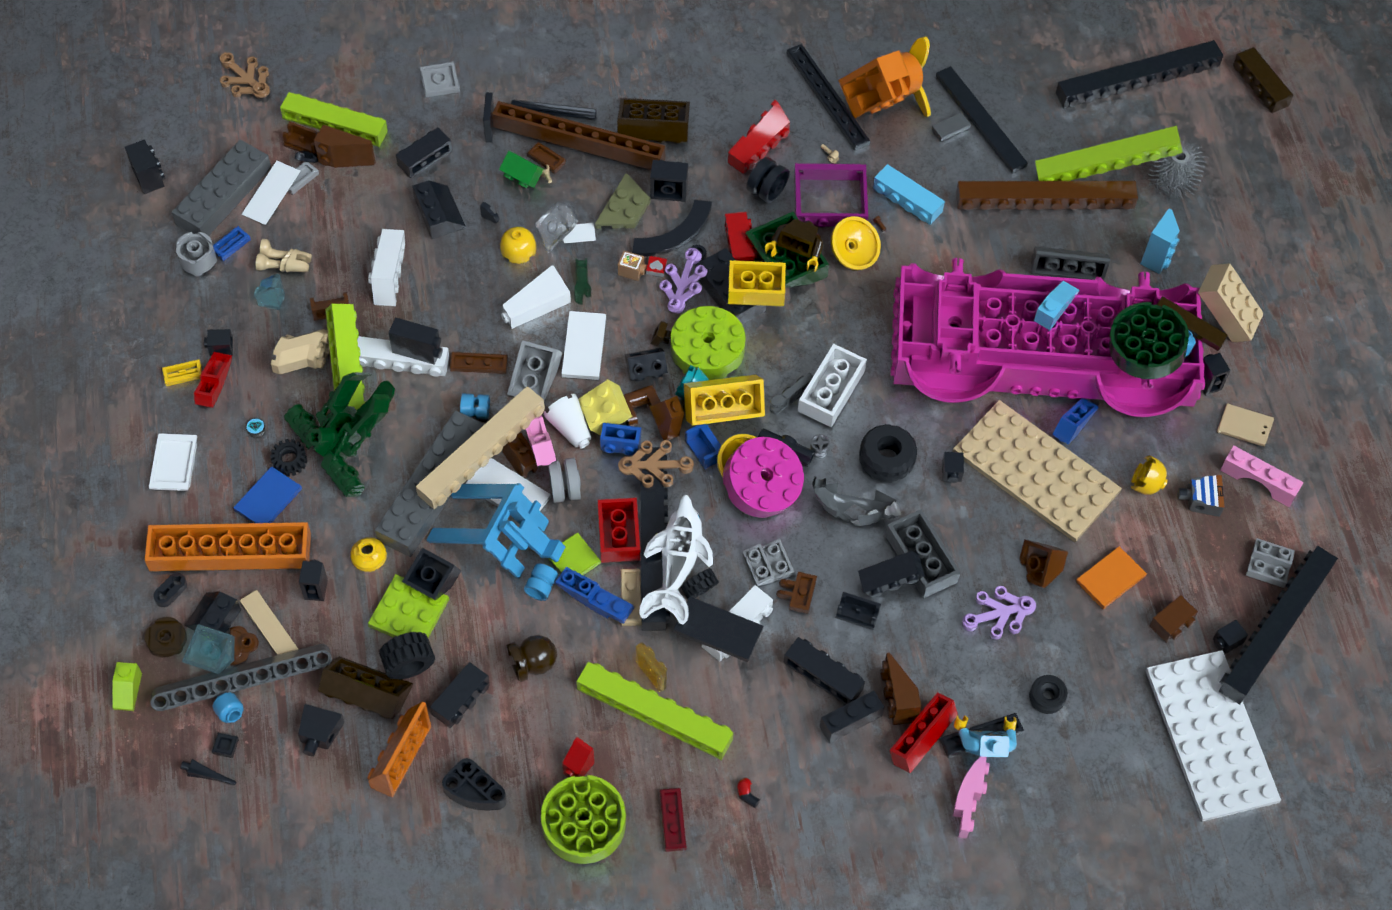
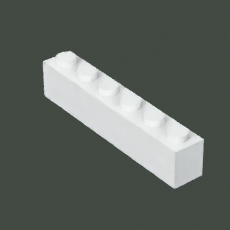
[357,336,450,377]

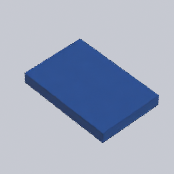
[233,466,302,523]

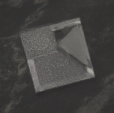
[535,202,579,252]

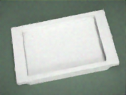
[149,434,197,491]

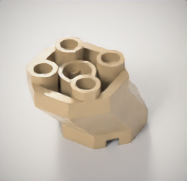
[271,329,330,374]

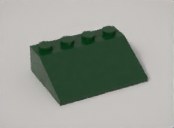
[745,212,829,288]

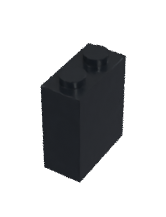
[388,317,443,365]

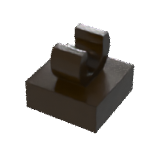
[650,321,671,346]

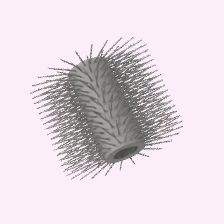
[1147,137,1207,200]

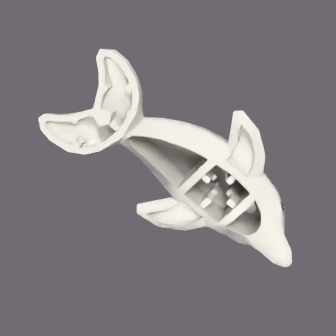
[640,495,713,624]

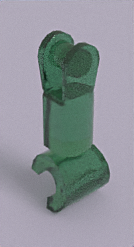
[574,258,591,305]

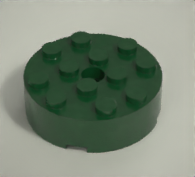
[1109,302,1189,379]

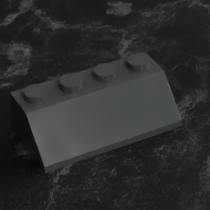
[1031,246,1110,281]

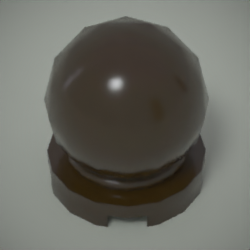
[506,635,557,682]

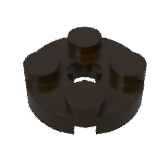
[145,617,187,657]

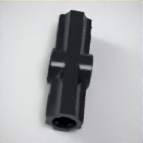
[758,428,815,467]

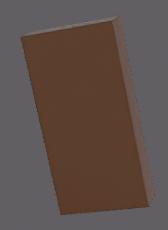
[527,142,566,174]

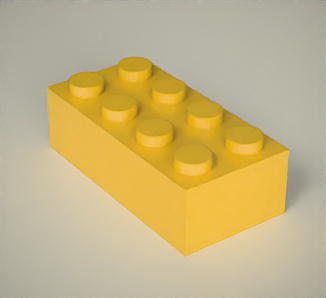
[684,375,765,426]

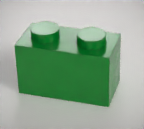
[499,150,544,188]

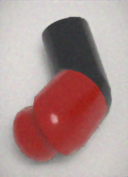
[737,778,760,808]

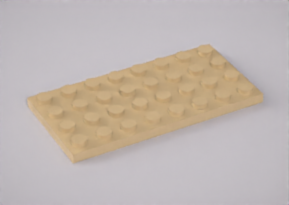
[953,400,1122,542]

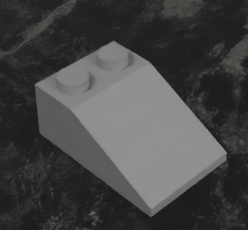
[507,340,563,401]

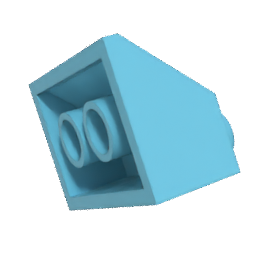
[1141,209,1180,274]

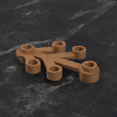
[220,52,270,98]
[618,440,694,488]

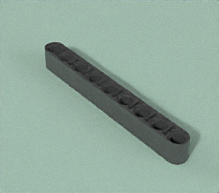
[151,644,332,711]

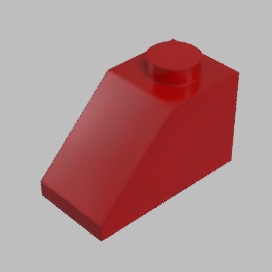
[562,737,594,778]

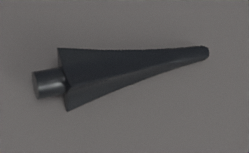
[180,759,236,785]

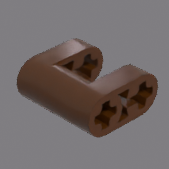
[623,385,661,427]

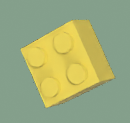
[578,380,632,435]

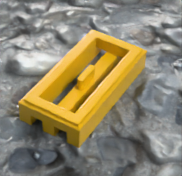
[162,359,202,387]

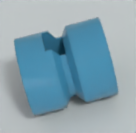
[460,393,490,420]
[524,563,558,601]

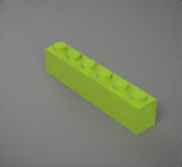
[280,92,388,147]
[325,304,365,410]

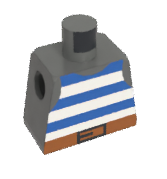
[1177,475,1224,517]

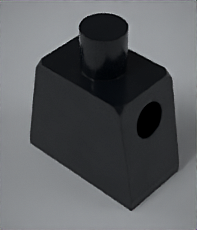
[298,704,344,756]

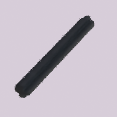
[511,100,597,119]

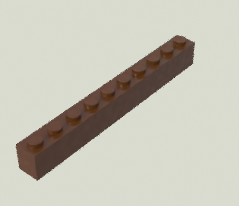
[492,101,666,170]
[956,181,1138,210]

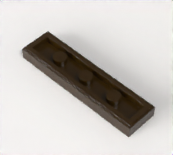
[1157,296,1227,351]

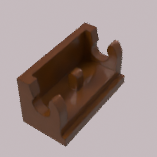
[283,122,318,154]
[310,292,349,321]
[502,433,538,478]

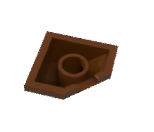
[650,396,684,441]
[1020,539,1068,588]

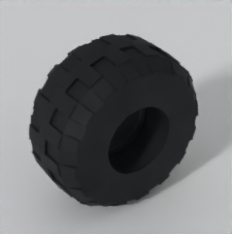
[859,424,917,482]

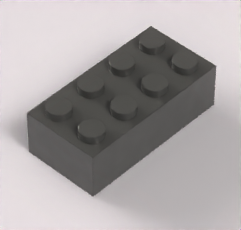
[885,509,961,598]

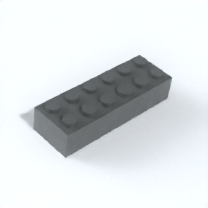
[172,139,271,236]

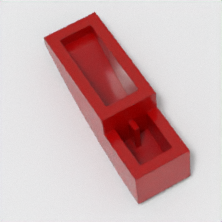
[194,352,232,408]

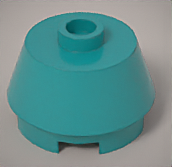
[674,365,709,401]

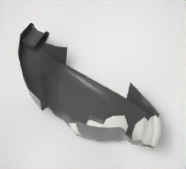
[812,476,901,526]

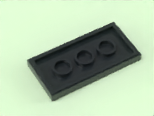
[673,596,764,662]

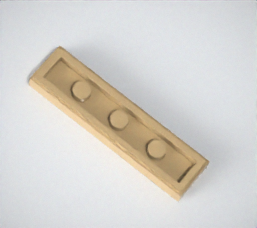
[240,590,299,655]

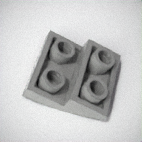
[1246,538,1295,588]
[743,539,795,586]

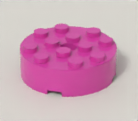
[723,437,804,518]

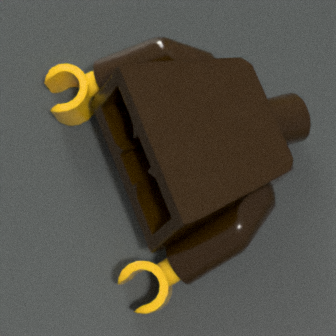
[765,219,823,272]

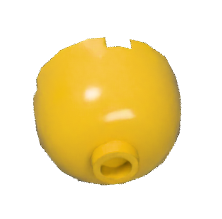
[500,226,536,264]
[1131,455,1168,495]

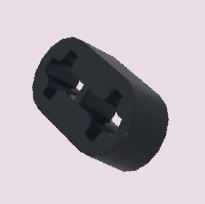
[153,573,187,607]

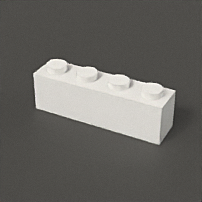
[702,585,773,662]

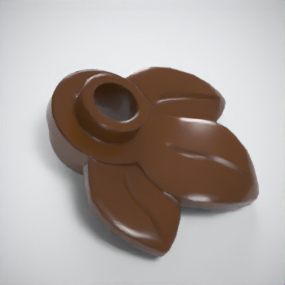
[219,626,259,666]

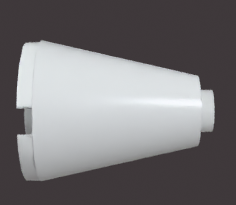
[543,394,591,449]

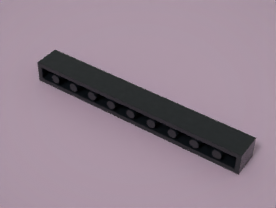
[1056,40,1224,108]
[640,447,670,631]
[1219,545,1338,705]

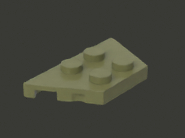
[595,174,650,229]

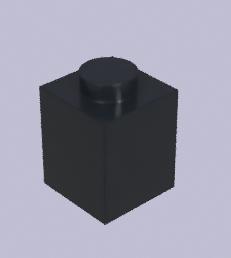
[204,329,233,356]
[942,452,964,483]
[1213,620,1248,654]

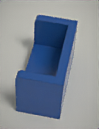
[685,424,721,470]

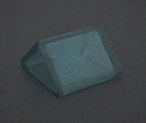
[182,624,235,675]

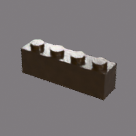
[1233,47,1293,113]

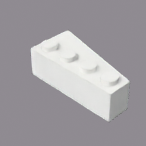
[368,229,405,306]

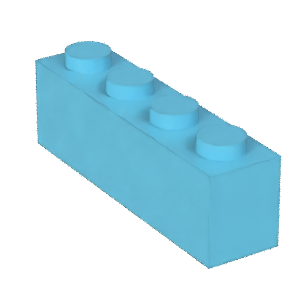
[873,164,945,225]

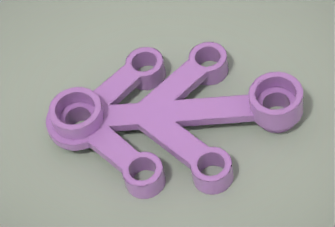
[660,248,707,313]
[962,586,1036,639]

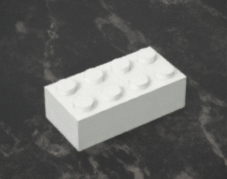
[798,344,867,427]

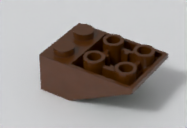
[880,653,921,725]

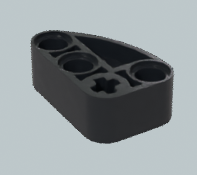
[442,758,507,811]

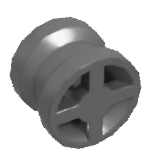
[810,434,830,458]

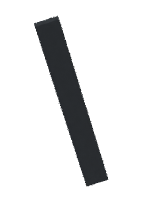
[787,44,870,151]
[936,66,1028,173]

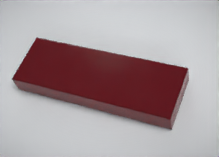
[660,788,687,852]

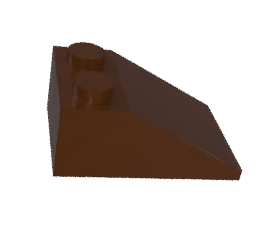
[314,125,376,168]

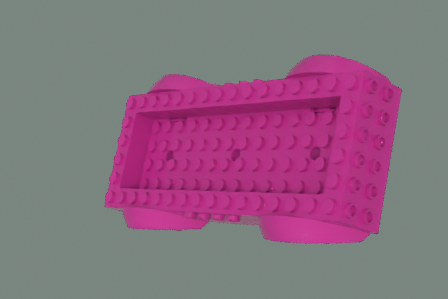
[890,258,1205,417]

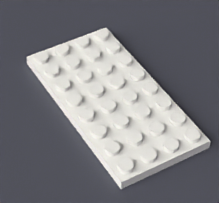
[1145,650,1281,822]

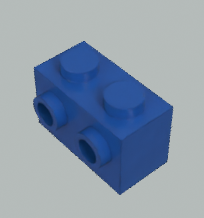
[600,423,641,456]

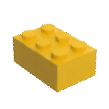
[728,261,786,306]

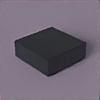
[212,733,239,758]

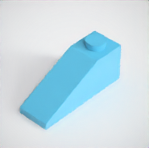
[1034,281,1079,330]

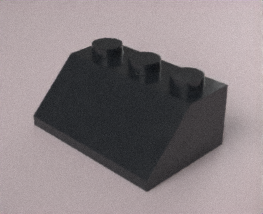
[412,180,466,239]

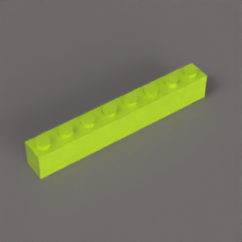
[1035,126,1183,181]
[577,662,734,760]

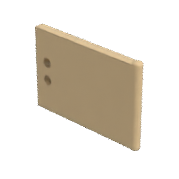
[1217,403,1274,447]

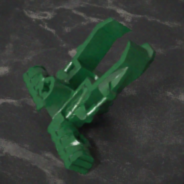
[284,372,395,497]

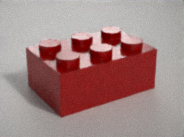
[598,498,640,563]

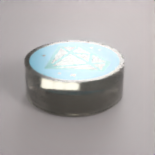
[246,418,266,438]

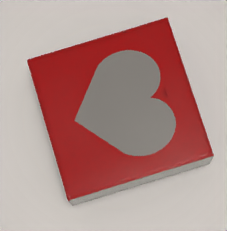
[646,256,667,277]

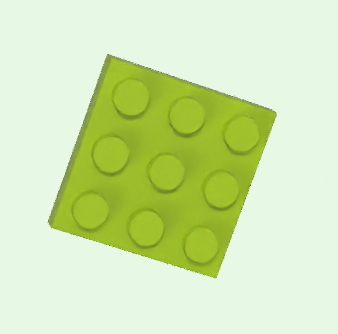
[368,574,449,638]

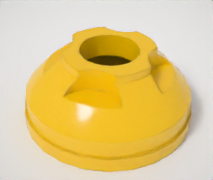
[351,537,387,572]

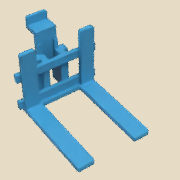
[426,483,565,578]

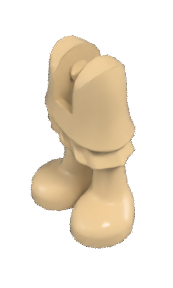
[256,239,312,273]

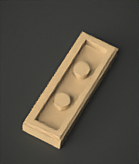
[621,569,642,626]

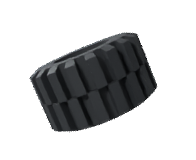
[379,632,435,680]

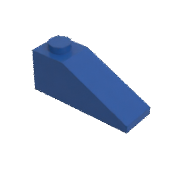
[1052,398,1099,444]

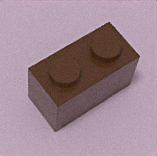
[1149,595,1198,643]

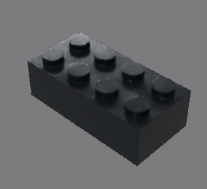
[695,248,766,324]

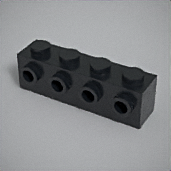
[783,637,865,705]

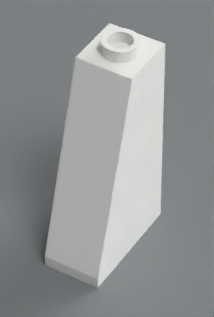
[501,266,571,329]

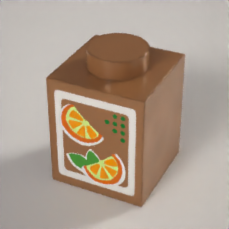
[618,251,647,281]

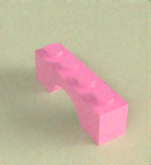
[525,415,556,466]
[1220,446,1304,507]

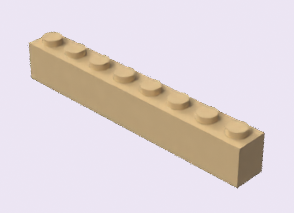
[416,386,545,509]

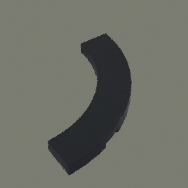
[632,200,712,257]

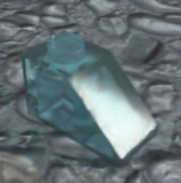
[254,274,285,310]

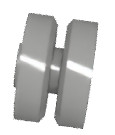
[548,457,581,503]

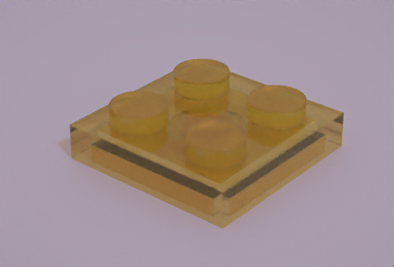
[636,642,667,693]

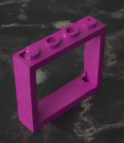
[794,163,869,227]

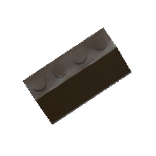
[318,656,413,719]

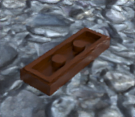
[450,352,508,374]

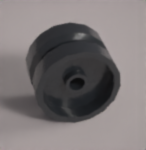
[746,157,790,203]

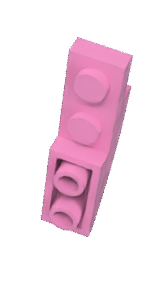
[952,756,990,839]

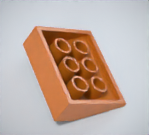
[368,702,431,798]

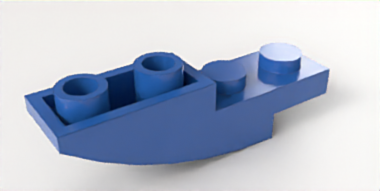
[555,567,634,624]

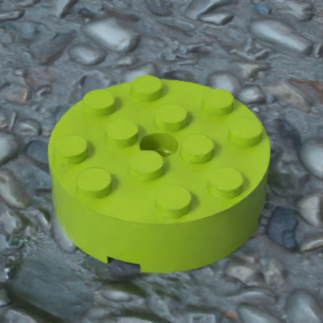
[671,306,746,380]
[541,775,626,864]

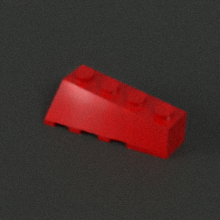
[728,100,790,174]

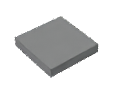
[420,62,460,97]

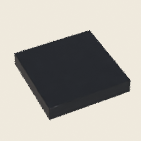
[483,92,494,142]

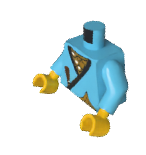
[954,716,1017,757]

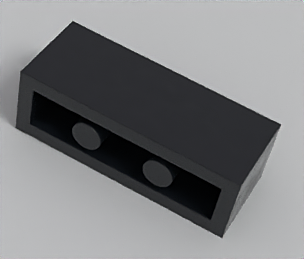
[396,127,453,179]
[858,551,925,597]
[430,662,490,729]
[819,690,884,743]

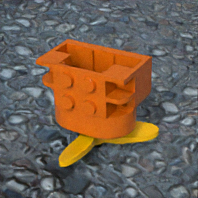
[838,37,931,118]

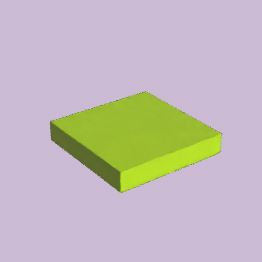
[548,532,601,575]

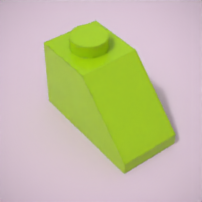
[112,662,142,711]

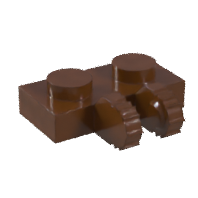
[776,572,817,614]

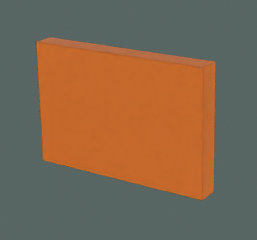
[1076,546,1147,610]

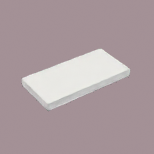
[562,311,606,380]
[466,458,551,511]

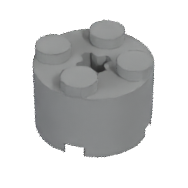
[176,232,217,276]

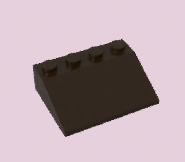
[617,98,690,144]

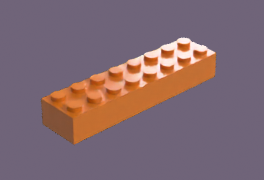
[145,522,311,571]

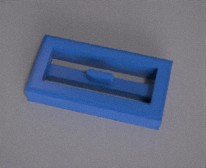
[213,226,251,261]

